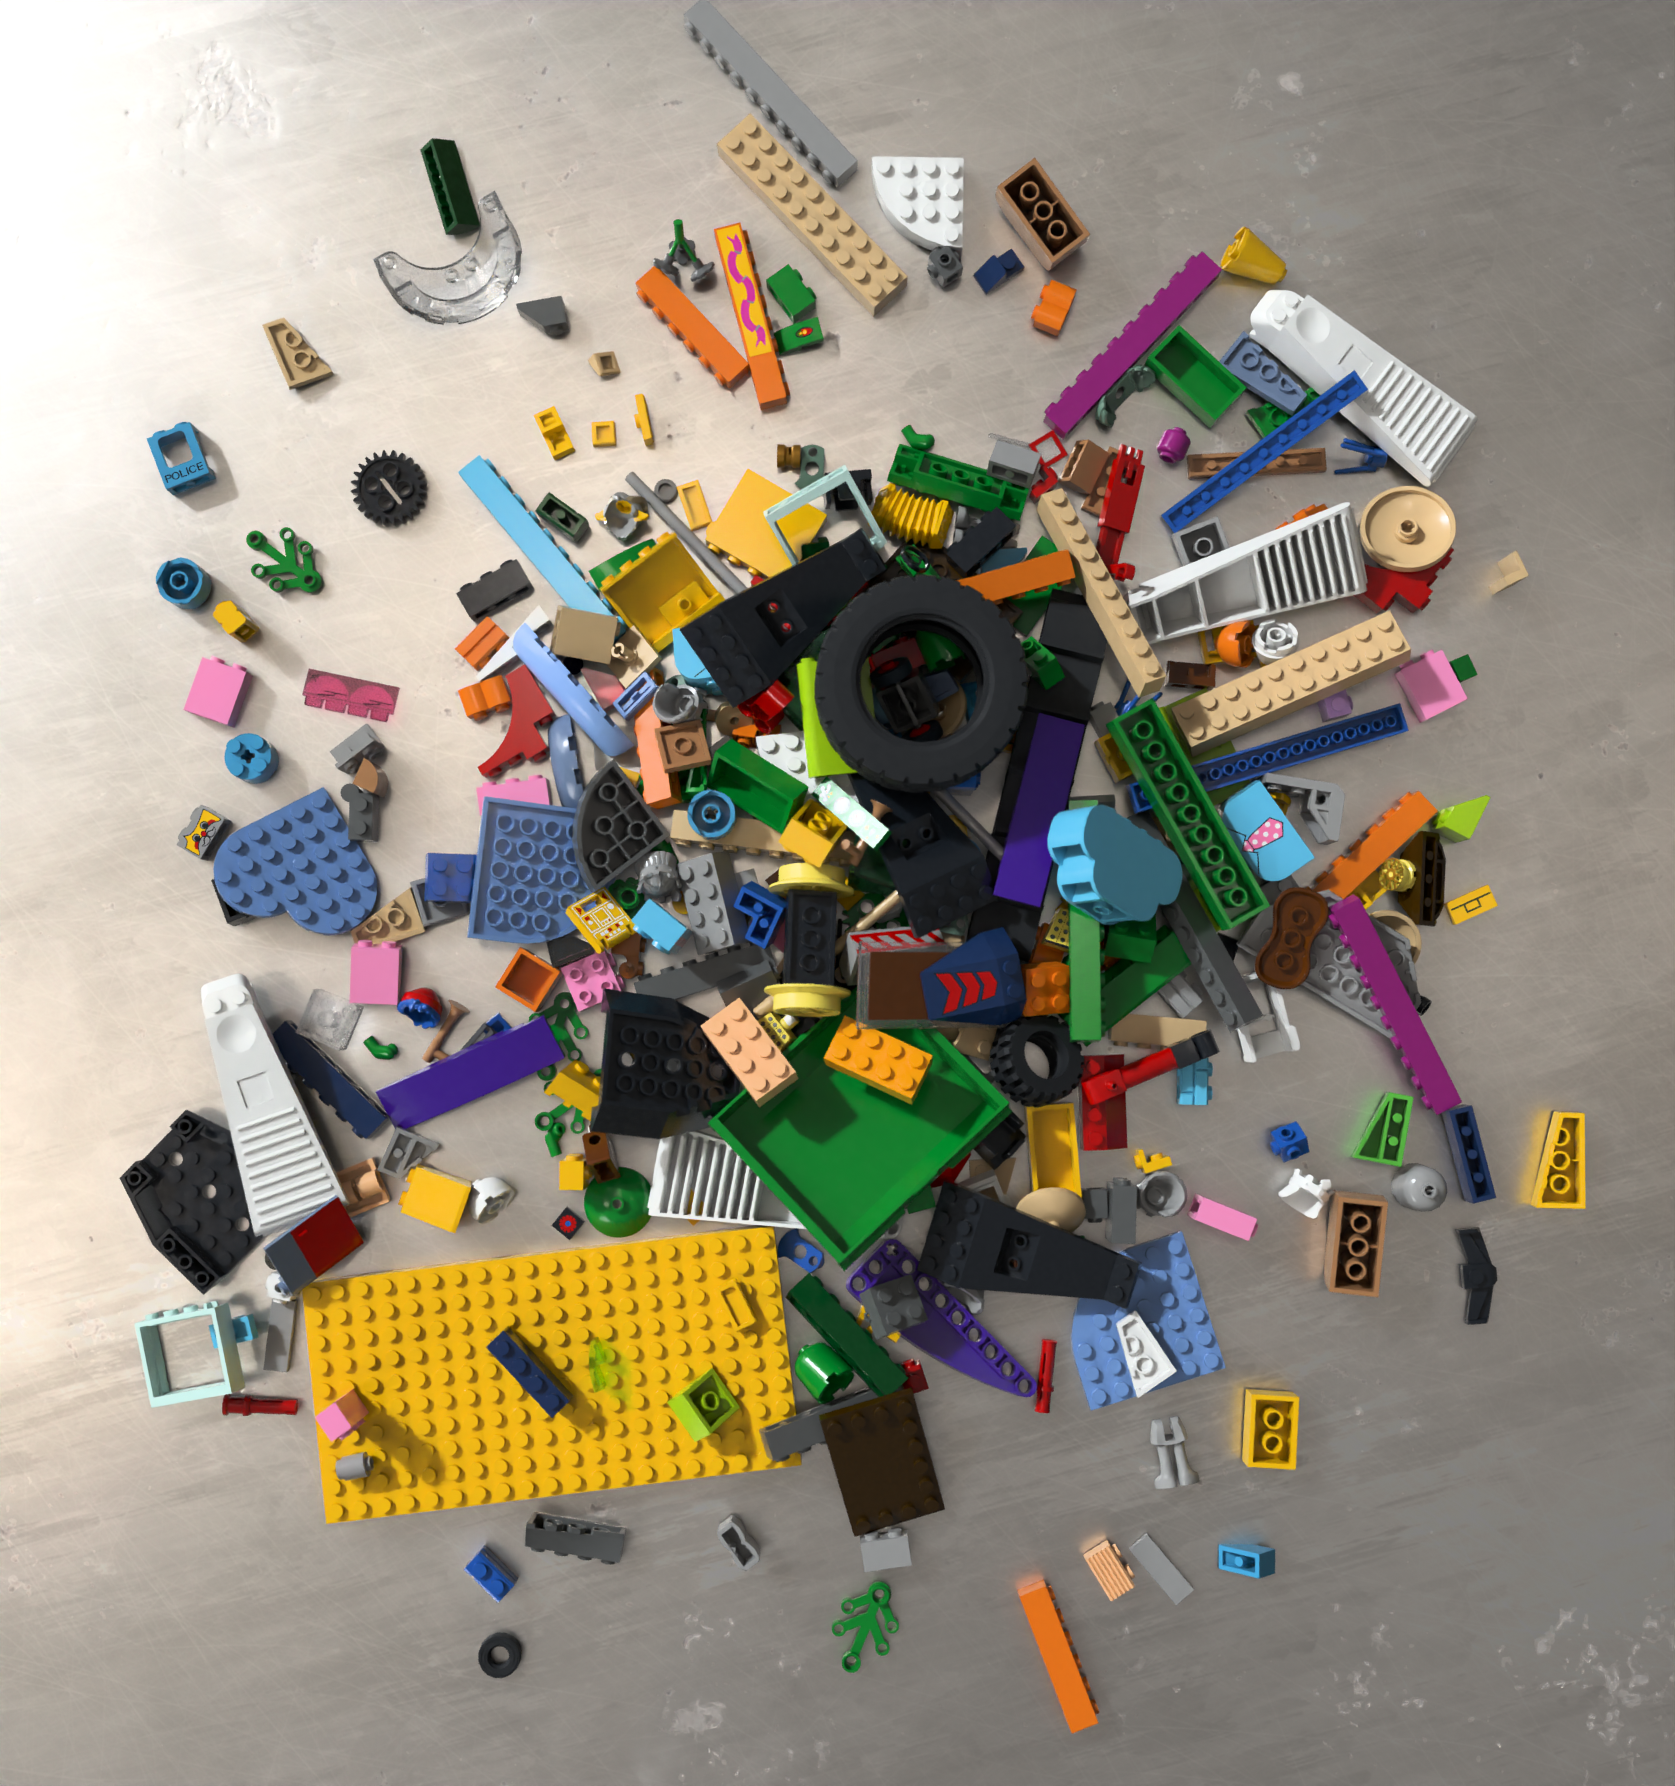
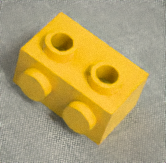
[559,1153,593,1190]

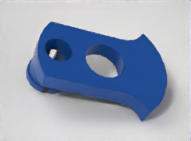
[777,1228,824,1273]

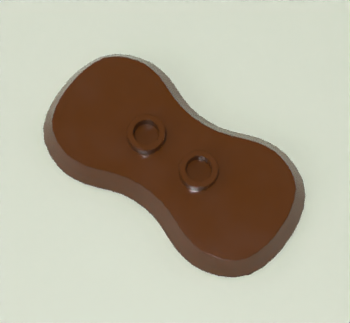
[1255,887,1329,989]

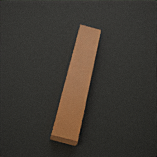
[1187,448,1327,479]

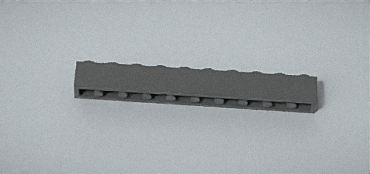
[1127,811,1263,1032]

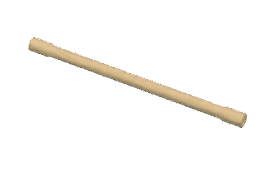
[753,890,900,1019]

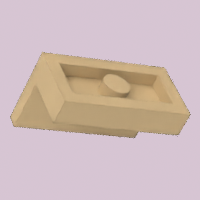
[1489,550,1529,595]

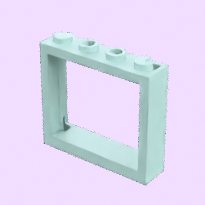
[763,465,887,565]
[135,1301,245,1408]

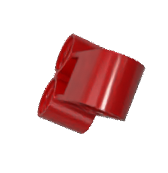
[737,679,795,734]

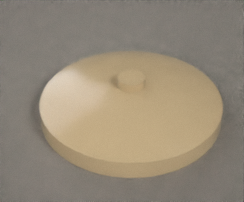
[1360,486,1456,572]

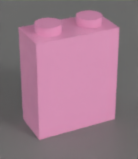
[1395,649,1468,723]
[183,656,253,728]
[350,940,403,1005]
[1187,1193,1258,1241]

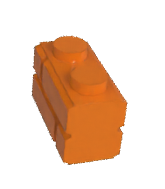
[455,616,509,671]

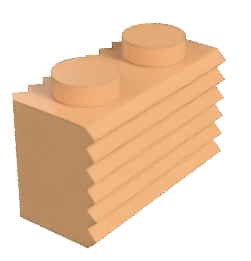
[1084,1540,1135,1601]

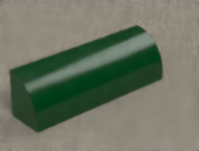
[420,138,480,235]

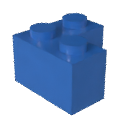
[733,881,786,949]

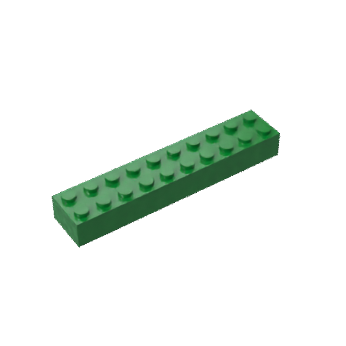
[1106,698,1270,931]
[1067,800,1106,1042]

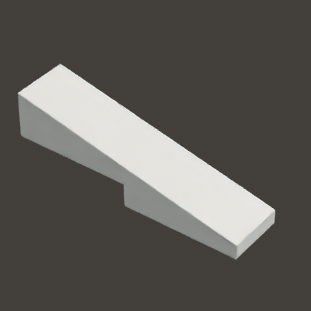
[476,605,553,682]

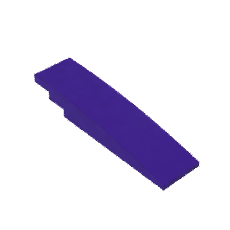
[993,713,1085,907]
[376,1015,565,1129]

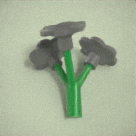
[653,219,715,282]

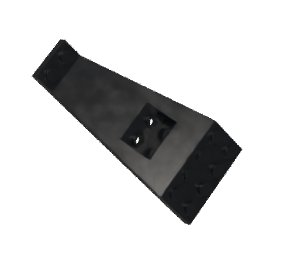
[680,528,887,708]
[847,773,999,939]
[917,1180,1142,1309]

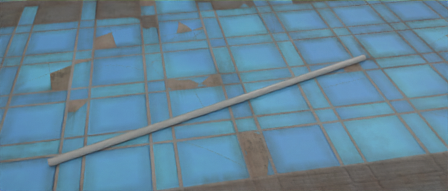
[625,472,1003,862]

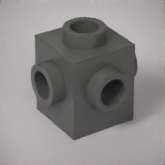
[927,246,963,288]

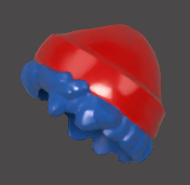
[397,987,443,1029]

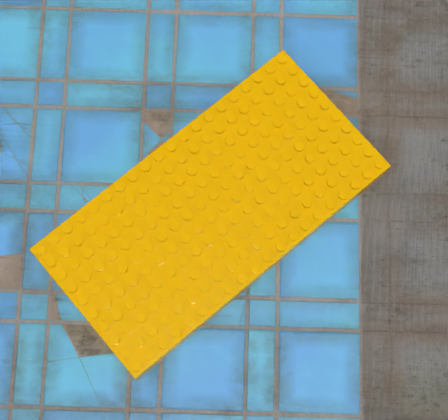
[302,1225,802,1524]

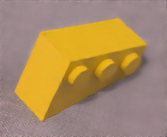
[544,1059,601,1121]

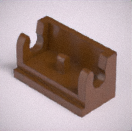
[1165,661,1216,690]

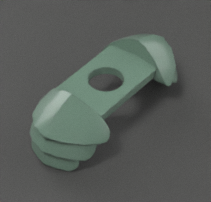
[1095,365,1156,428]

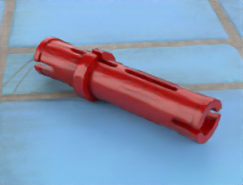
[1035,1339,1057,1413]

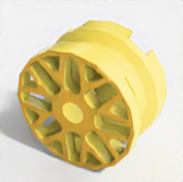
[1379,858,1416,892]

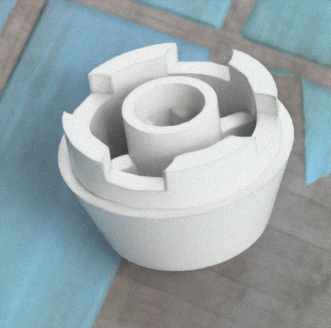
[1252,619,1299,665]

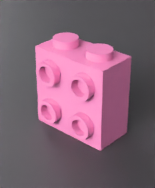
[561,950,626,1012]

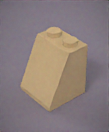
[550,605,621,664]

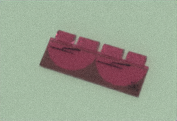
[302,669,400,722]

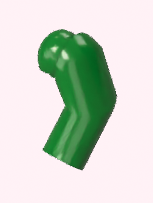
[901,425,935,450]
[363,1036,398,1060]
[545,1122,566,1157]

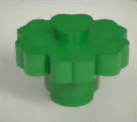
[608,877,652,920]

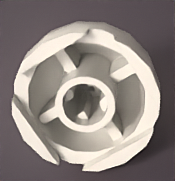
[466,1177,515,1224]

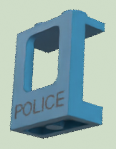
[147,422,216,495]

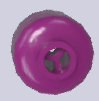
[1157,427,1191,464]

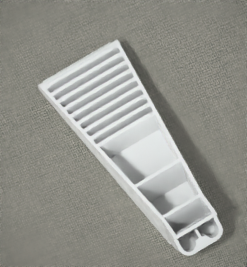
[1249,290,1478,487]
[1123,502,1368,645]
[201,974,349,1237]
[647,1131,904,1239]

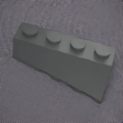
[525,1512,627,1565]

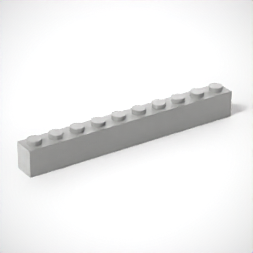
[684,0,857,188]

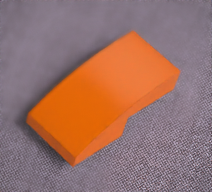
[732,724,782,748]

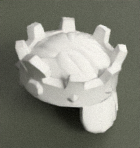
[1278,1169,1334,1219]

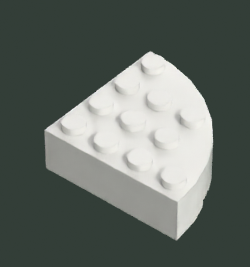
[871,156,964,258]
[756,731,859,807]

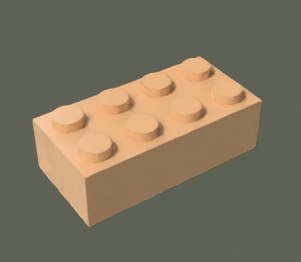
[701,998,798,1107]

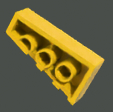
[1530,1111,1585,1209]

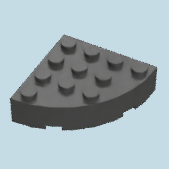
[572,759,670,892]

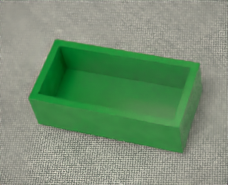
[1144,325,1247,428]
[707,739,809,834]

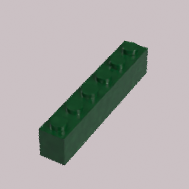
[785,1273,908,1397]

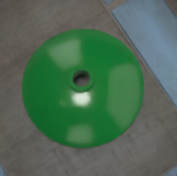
[584,1167,651,1238]

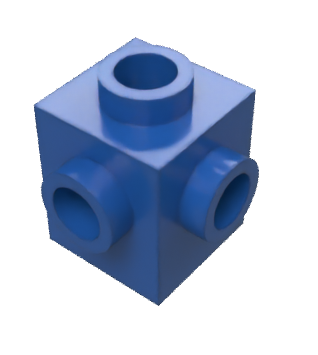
[1270,1121,1310,1163]

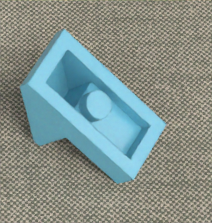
[209,1314,259,1349]

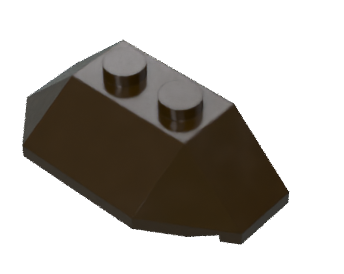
[1398,831,1446,927]

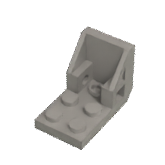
[1257,773,1345,845]

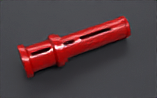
[222,1394,298,1416]

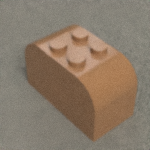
[995,158,1090,271]
[1324,1190,1388,1297]

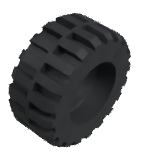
[990,1015,1084,1108]

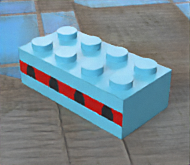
[631,898,693,955]

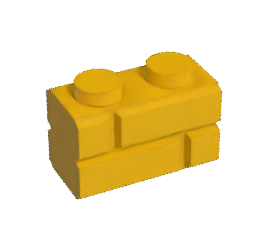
[213,600,260,643]

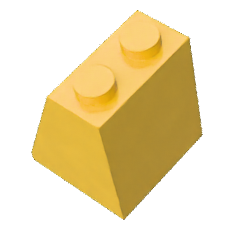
[398,1164,471,1233]

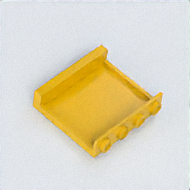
[705,469,827,579]
[599,532,725,652]

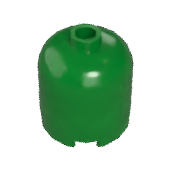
[915,631,967,674]
[795,1342,854,1405]

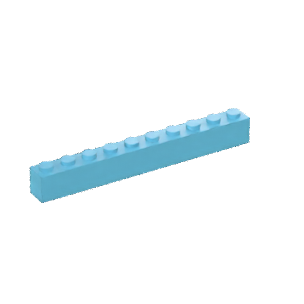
[458,455,628,645]

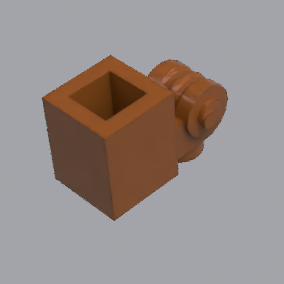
[611,933,647,979]

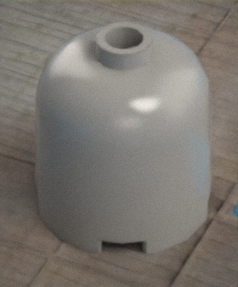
[1391,1163,1447,1212]

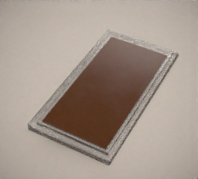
[856,941,1005,1029]

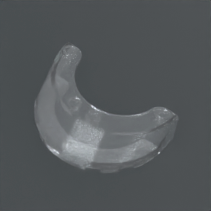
[373,191,522,325]

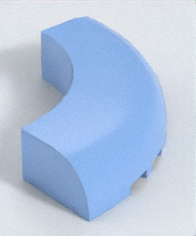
[513,623,634,756]

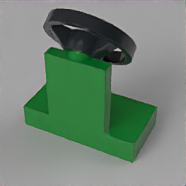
[895,544,941,579]

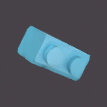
[1177,1058,1213,1105]

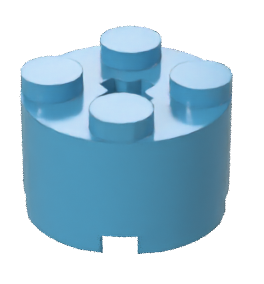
[156,557,212,609]
[224,733,279,784]
[687,790,737,840]

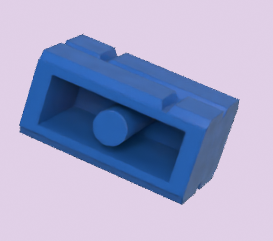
[464,1545,518,1603]

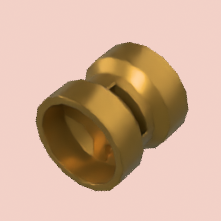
[777,444,801,468]

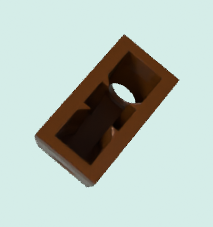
[582,1125,621,1184]

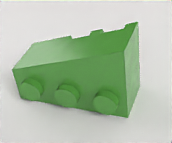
[1351,1092,1414,1167]

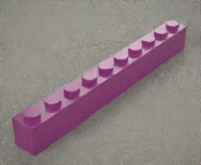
[1043,251,1222,440]
[1328,894,1462,1115]

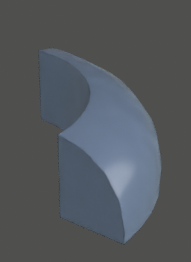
[548,714,585,808]

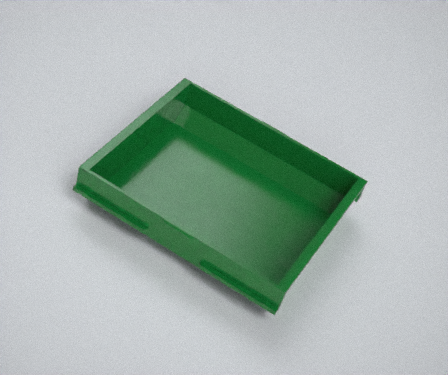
[708,984,1012,1271]

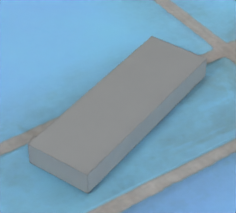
[263,1299,298,1373]
[1129,1533,1194,1606]

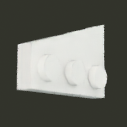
[1116,1310,1177,1398]

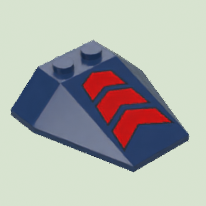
[920,927,1027,1025]

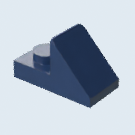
[973,248,1024,295]

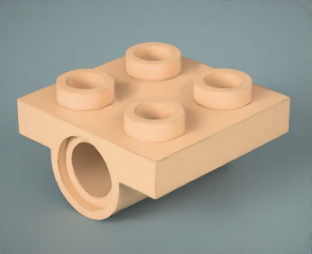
[336,1157,391,1218]

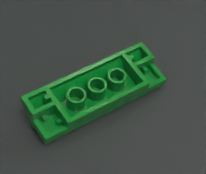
[887,444,1029,521]
[1058,925,1192,1047]

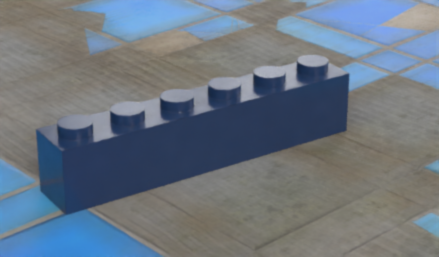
[272,1020,390,1139]

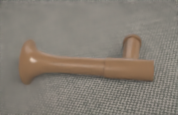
[840,800,893,867]
[422,1000,470,1063]

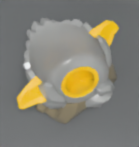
[595,492,649,542]

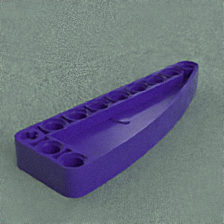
[846,1239,1037,1397]

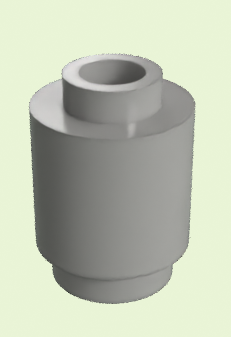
[336,1452,374,1481]

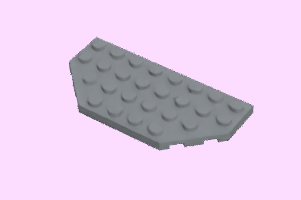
[1236,890,1421,1038]

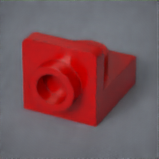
[1029,464,1058,504]
[901,1359,929,1394]

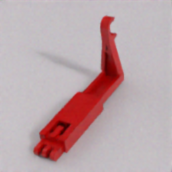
[1096,444,1145,582]

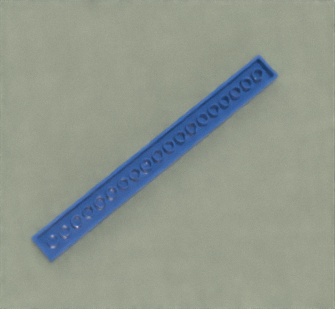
[1126,703,1409,814]

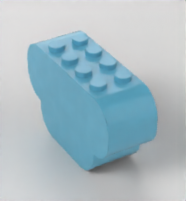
[1048,805,1182,925]

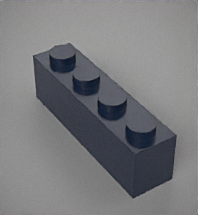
[1442,1104,1496,1204]
[486,1326,573,1418]

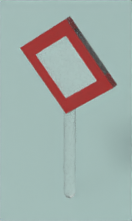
[988,430,1068,467]

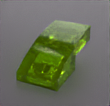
[589,1337,607,1393]

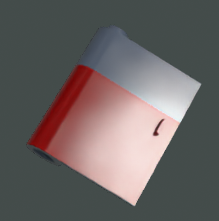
[263,1195,364,1297]

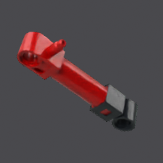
[1081,1029,1220,1105]

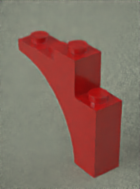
[1353,547,1454,614]
[477,664,556,778]

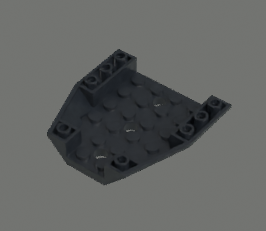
[590,988,740,1139]
[120,1110,264,1295]

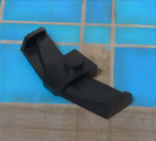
[1456,1227,1497,1325]

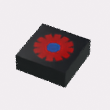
[551,1206,585,1240]

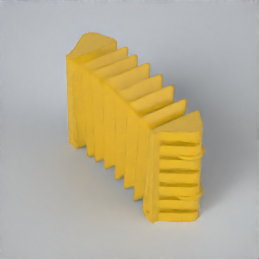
[867,483,954,549]

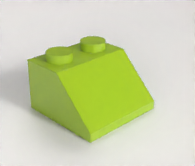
[1430,795,1491,843]
[667,1368,740,1442]

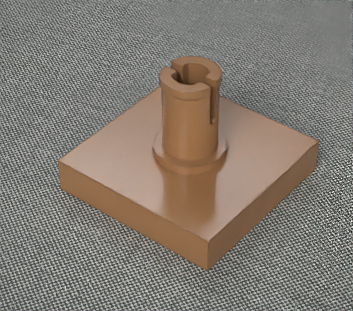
[654,719,711,774]

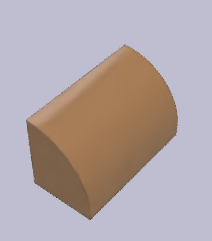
[1058,439,1109,494]
[352,758,388,798]

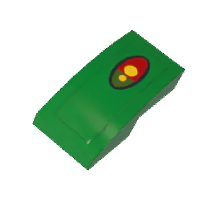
[774,317,824,356]

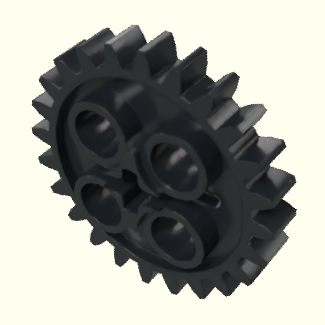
[351,450,427,526]

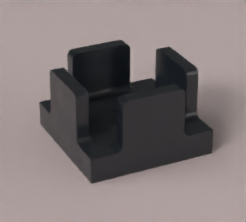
[823,469,873,512]
[974,1111,1026,1170]

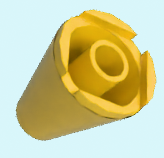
[1220,227,1287,284]

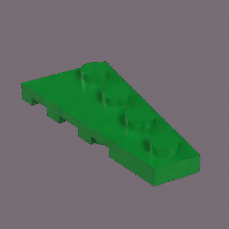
[1245,388,1320,438]

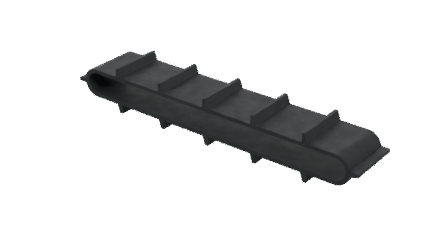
[966,588,1107,964]

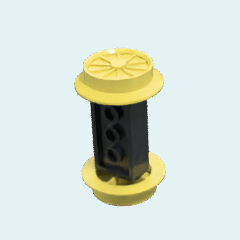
[764,863,854,1017]

